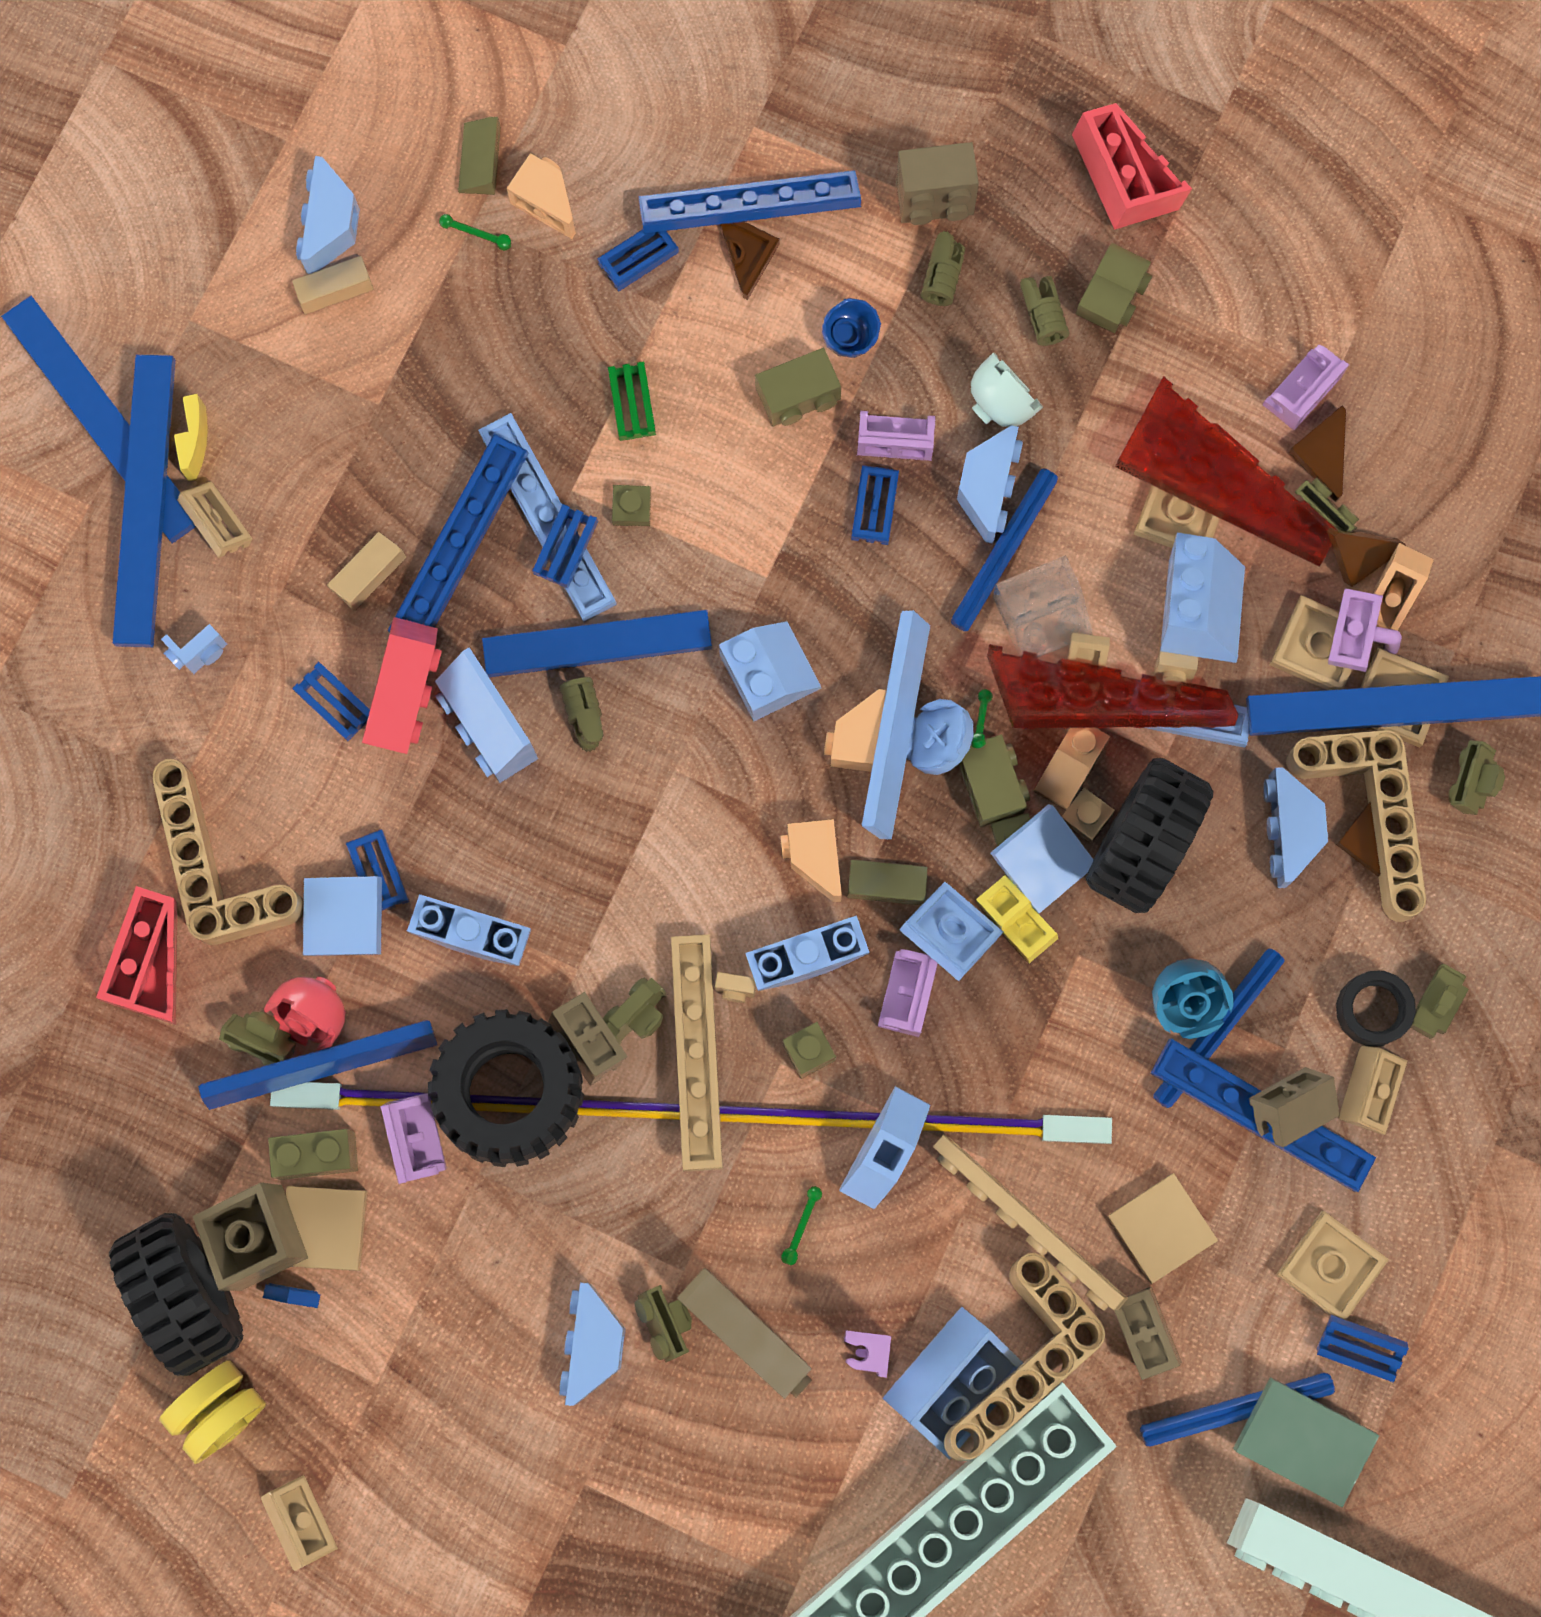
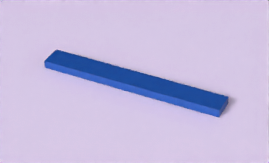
[1,295,196,544]
[112,355,176,648]
[1246,676,1541,736]

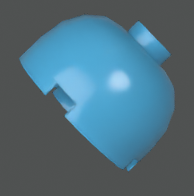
[1152,958,1234,1039]

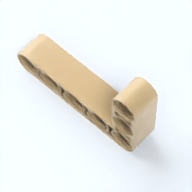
[1286,730,1426,922]
[153,759,304,945]
[944,1253,1105,1462]

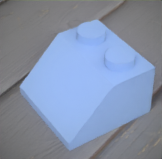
[719,621,821,721]

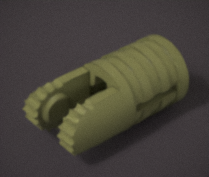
[920,231,965,306]
[1020,276,1070,346]
[559,677,604,752]

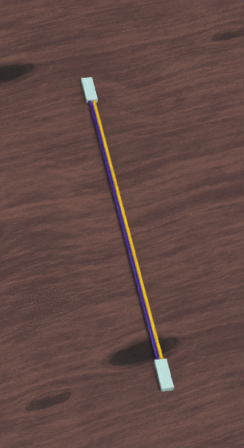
[270,1082,1112,1144]

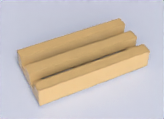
[177,481,252,558]

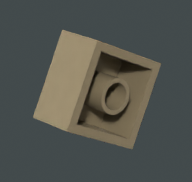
[896,142,979,225]
[192,1183,308,1291]

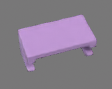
[1263,345,1349,430]
[857,411,935,461]
[878,949,938,1037]
[380,1093,447,1184]
[844,1330,891,1378]

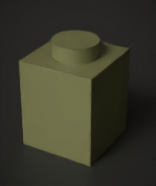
[783,1022,836,1079]

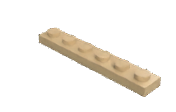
[671,934,723,1172]
[933,1135,1128,1311]

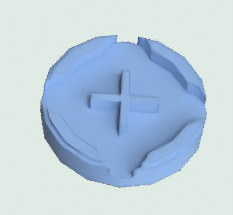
[907,699,974,775]

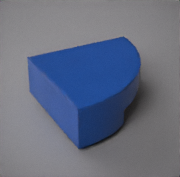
[263,1283,321,1308]

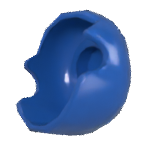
[822,298,881,358]

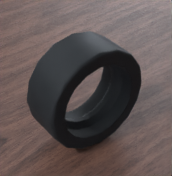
[1336,971,1416,1046]

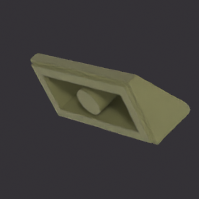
[458,117,501,195]
[847,860,928,905]

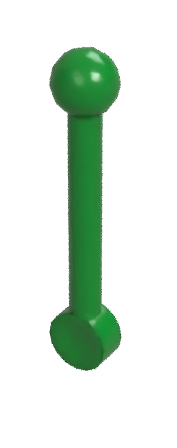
[439,214,511,251]
[971,689,993,748]
[781,1186,822,1266]

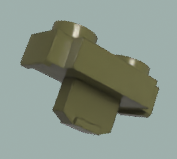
[1295,477,1359,538]
[1449,740,1506,815]
[1411,964,1469,1039]
[603,978,668,1044]
[219,1011,296,1065]
[634,1285,692,1362]

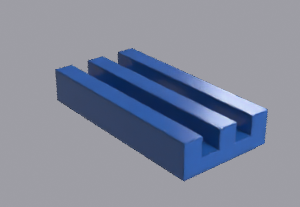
[597,229,679,292]
[851,465,899,545]
[532,504,598,588]
[292,662,370,742]
[346,829,410,911]
[1317,1315,1409,1383]

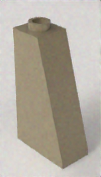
[677,1268,812,1399]

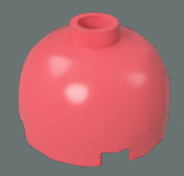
[264,977,346,1050]

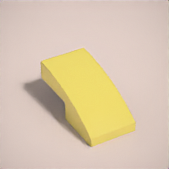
[174,394,208,481]
[976,875,1058,963]

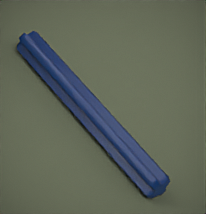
[951,468,1058,632]
[1153,948,1285,1108]
[1140,1373,1335,1447]

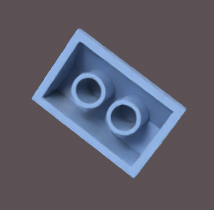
[1160,532,1245,663]
[435,648,538,783]
[883,1307,1023,1459]

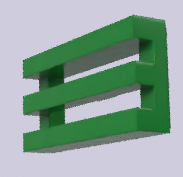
[608,361,656,441]

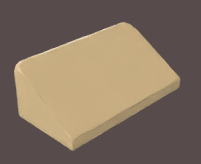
[292,256,374,315]
[327,532,406,611]
[1339,1046,1407,1135]
[261,1475,338,1571]

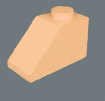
[507,153,576,239]
[1372,543,1434,631]
[824,689,886,772]
[1034,717,1110,810]
[781,819,842,902]

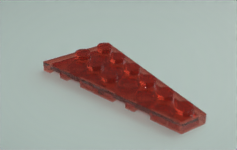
[1115,376,1337,567]
[987,644,1239,729]

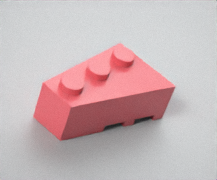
[1072,103,1192,230]
[362,617,442,754]
[96,886,177,1025]

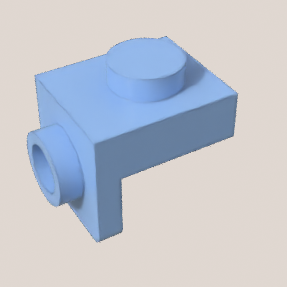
[161,624,227,674]

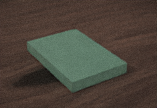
[1233,1377,1380,1508]

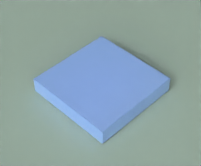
[990,804,1093,914]
[303,876,382,956]
[900,882,1004,981]

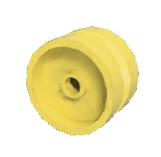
[159,1360,266,1464]

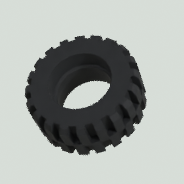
[1086,758,1214,913]
[428,1009,584,1167]
[109,1213,244,1376]

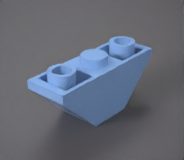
[296,156,360,274]
[957,425,1023,544]
[1263,767,1328,888]
[407,894,531,966]
[745,916,869,991]
[839,1086,930,1209]
[559,1282,626,1406]

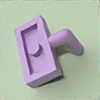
[1328,588,1402,672]

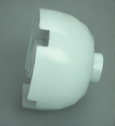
[971,353,1043,427]

